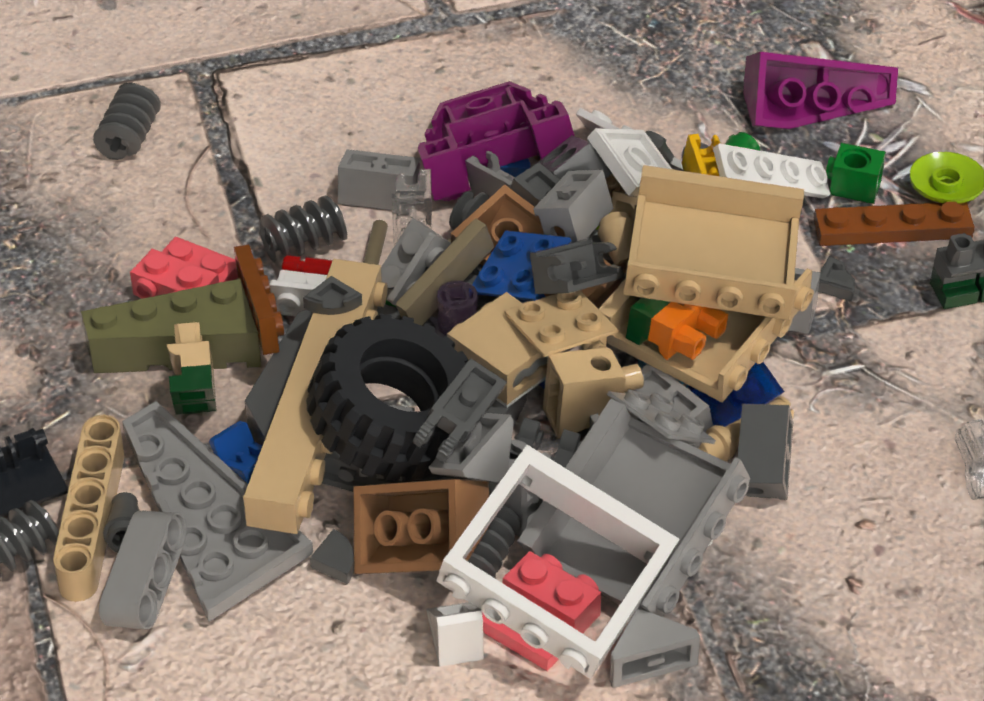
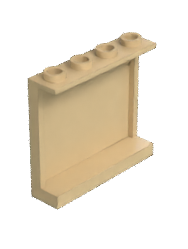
[623,165,804,320]
[599,268,814,403]

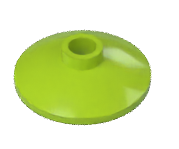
[909,152,984,203]

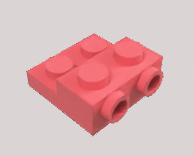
[130,236,238,299]
[482,551,601,671]

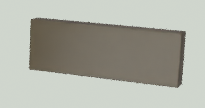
[395,218,494,326]

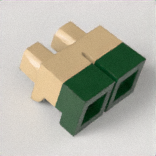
[167,322,217,415]

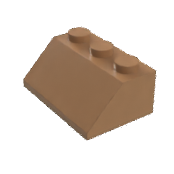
[353,479,489,574]

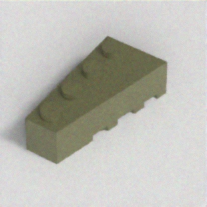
[81,279,261,373]

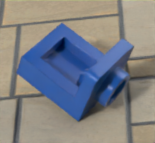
[209,421,263,484]

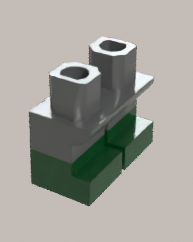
[930,233,984,309]

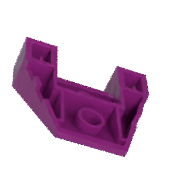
[418,81,574,201]

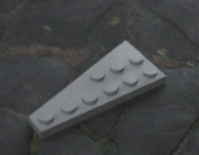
[122,401,313,622]

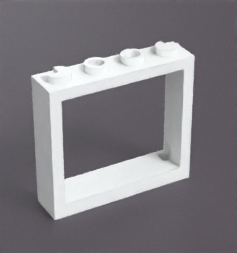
[436,445,680,679]

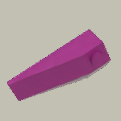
[743,52,898,129]

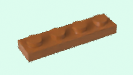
[814,202,974,246]
[234,244,284,355]

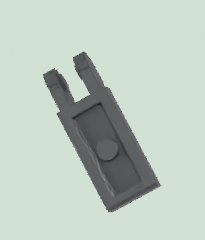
[412,358,507,463]

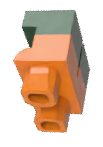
[626,298,729,360]

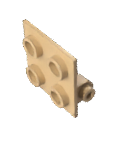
[504,290,618,357]

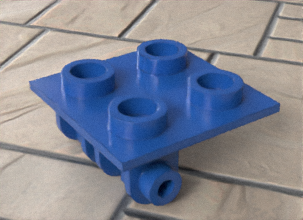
[468,230,572,303]

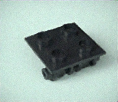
[0,427,68,517]

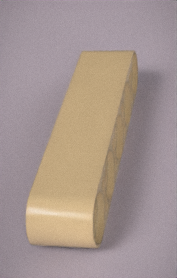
[53,414,124,602]

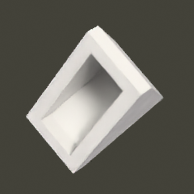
[427,602,484,667]

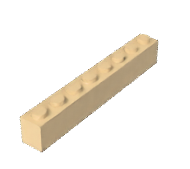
[243,259,388,534]

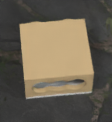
[447,292,566,408]

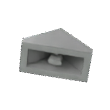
[429,413,514,483]
[610,608,700,688]

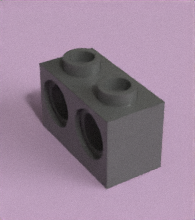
[536,135,612,179]

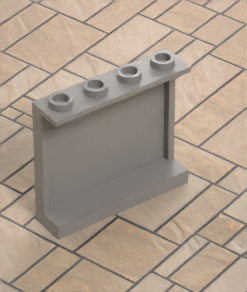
[517,399,750,617]

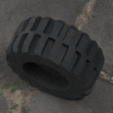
[306,314,469,481]

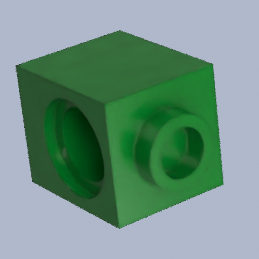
[826,143,886,204]

